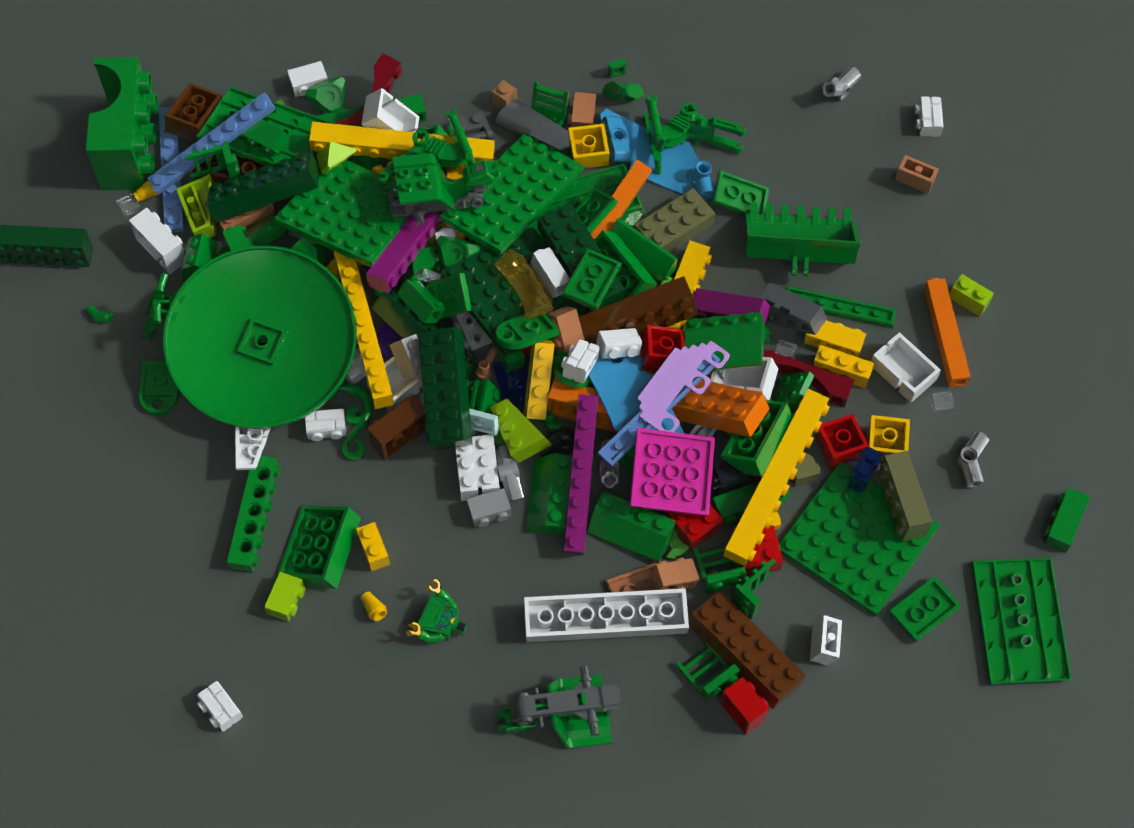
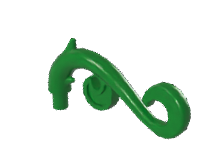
[339,383,373,461]

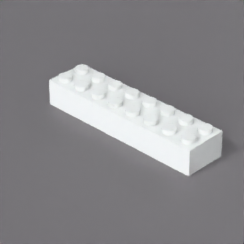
[524,588,689,643]

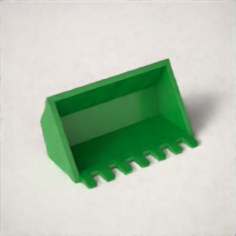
[744,202,861,277]

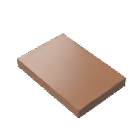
[606,561,661,593]

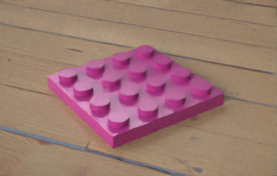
[629,428,715,516]

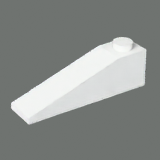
[235,427,271,470]

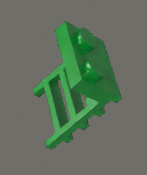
[531,80,569,128]
[185,141,240,179]
[467,379,500,414]
[693,538,747,593]
[732,558,775,619]
[676,641,740,702]

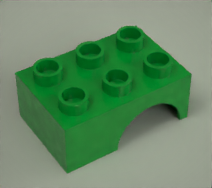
[86,57,159,190]

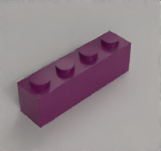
[693,288,770,325]

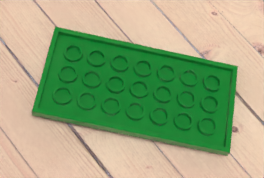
[439,134,584,255]

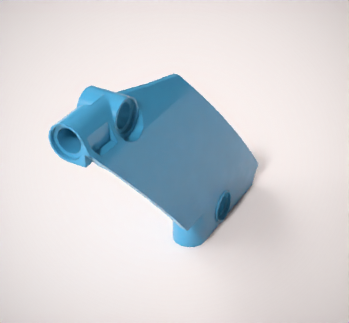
[599,109,714,200]
[588,351,684,434]

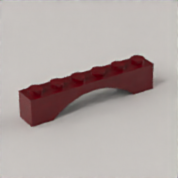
[335,53,403,127]
[763,349,854,408]

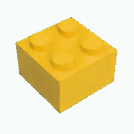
[568,124,610,168]
[866,415,910,461]

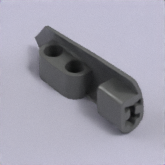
[496,99,570,150]

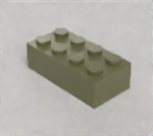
[635,188,716,253]
[878,450,932,542]

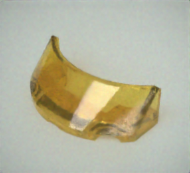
[494,249,554,320]

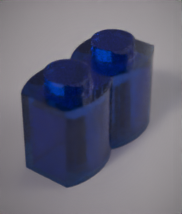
[848,447,882,493]

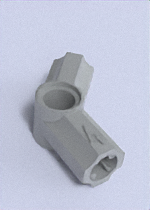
[822,67,861,100]
[957,431,989,488]
[599,439,619,488]
[495,445,524,501]

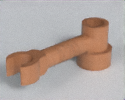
[476,346,496,381]

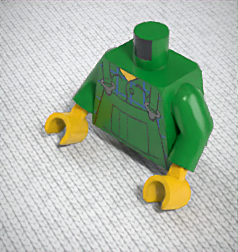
[406,579,468,644]

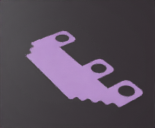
[638,341,730,432]

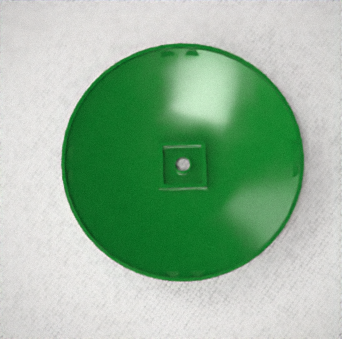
[163,246,357,429]

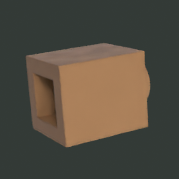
[492,80,517,110]

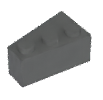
[759,283,827,335]

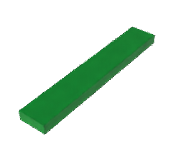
[786,286,897,328]

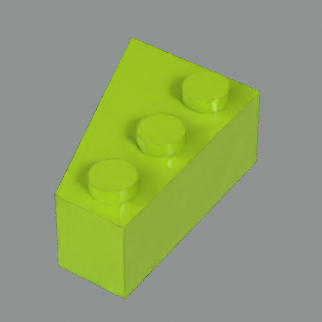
[176,174,217,238]
[490,399,553,463]

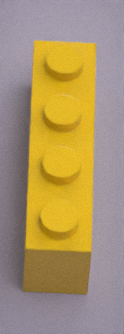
[523,340,555,420]

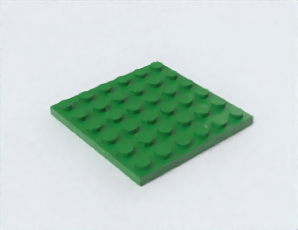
[274,160,411,267]
[779,462,940,616]

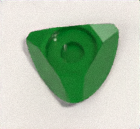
[306,77,346,114]
[602,81,644,101]
[437,236,480,270]

